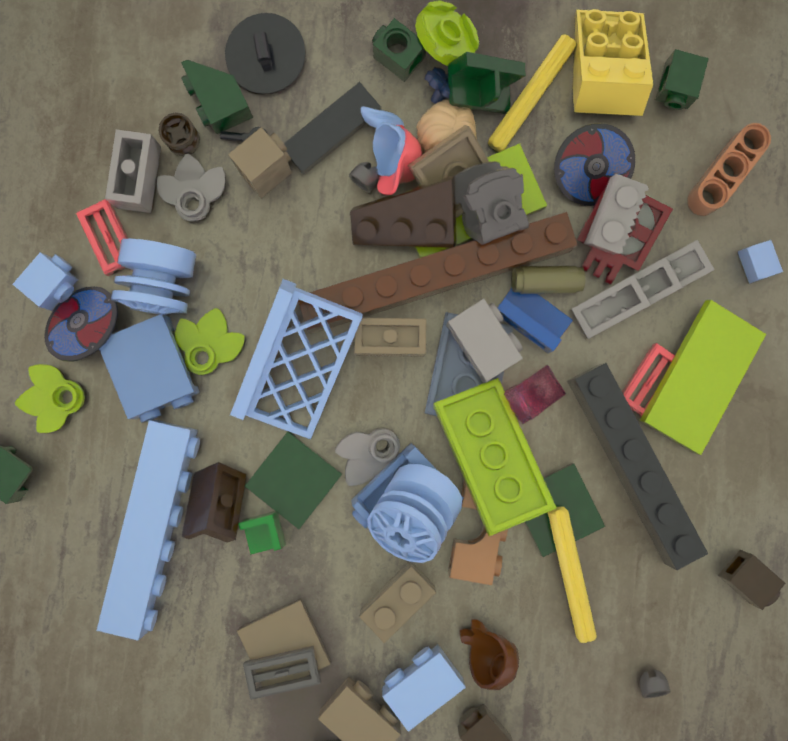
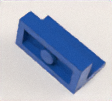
[497,288,573,353]

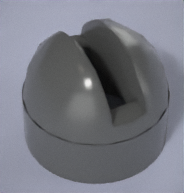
[349,162,379,193]
[639,670,671,698]

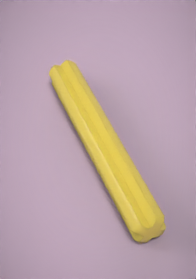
[488,34,577,152]
[548,506,597,643]

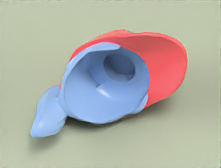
[361,106,422,195]

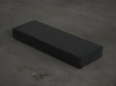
[284,81,381,175]

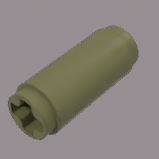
[511,266,585,294]

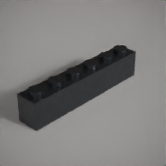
[567,363,708,570]

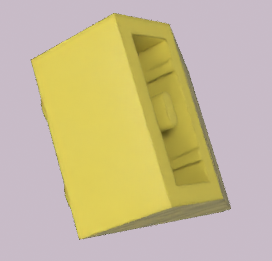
[572,9,653,116]

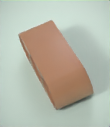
[687,123,771,216]

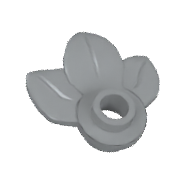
[157,154,226,222]
[335,428,400,486]

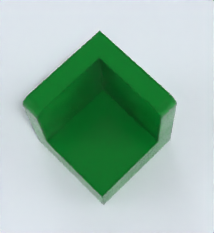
[238,511,286,555]

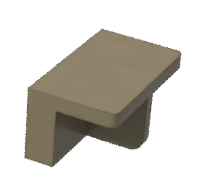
[355,318,426,357]

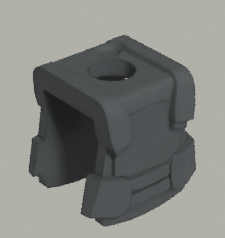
[455,161,529,245]

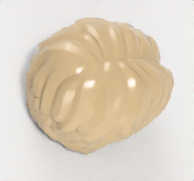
[416,99,477,155]

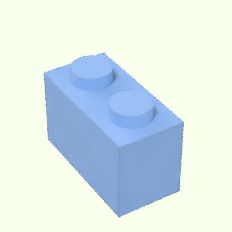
[382,645,466,732]

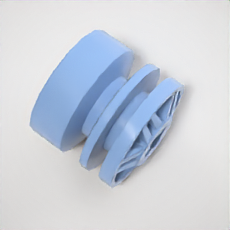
[111,238,196,315]
[367,464,462,563]

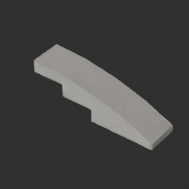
[572,240,715,339]

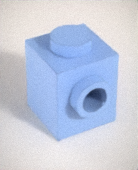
[12,252,78,311]

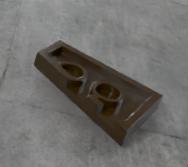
[350,175,457,248]

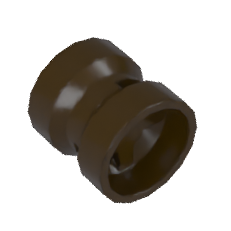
[158,112,200,157]

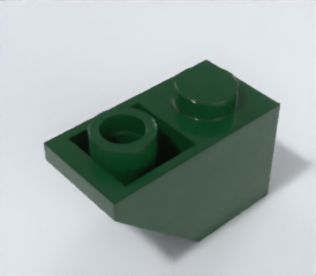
[181,60,253,134]

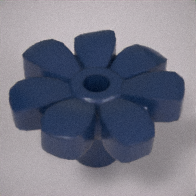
[424,67,450,104]

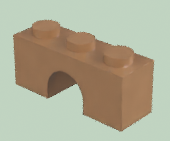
[448,480,508,585]

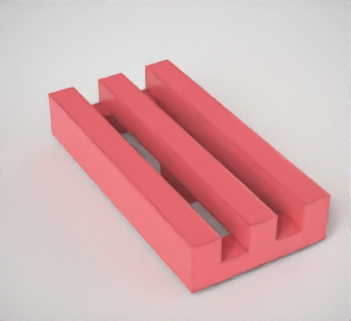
[76,199,128,276]
[622,343,675,417]

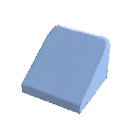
[738,240,783,284]

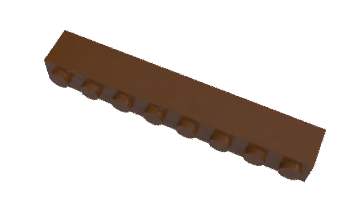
[298,212,578,334]

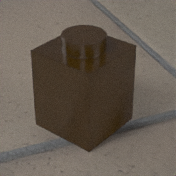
[718,550,786,610]
[457,703,513,741]

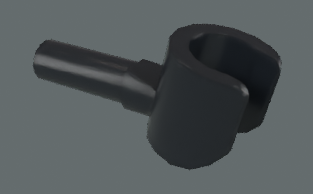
[220,127,268,142]

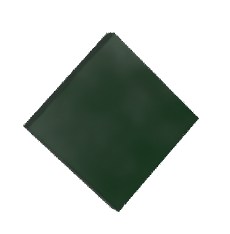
[244,431,343,529]
[525,463,606,557]

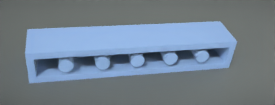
[96,420,200,640]

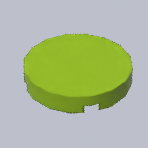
[415,1,479,66]

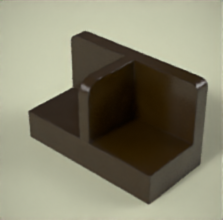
[182,462,246,543]

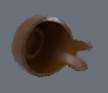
[460,619,519,690]

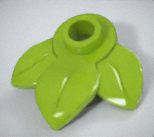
[175,308,245,375]
[15,364,85,433]

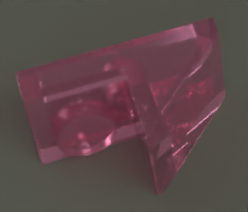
[504,365,566,424]

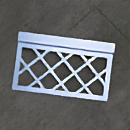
[230,279,363,440]

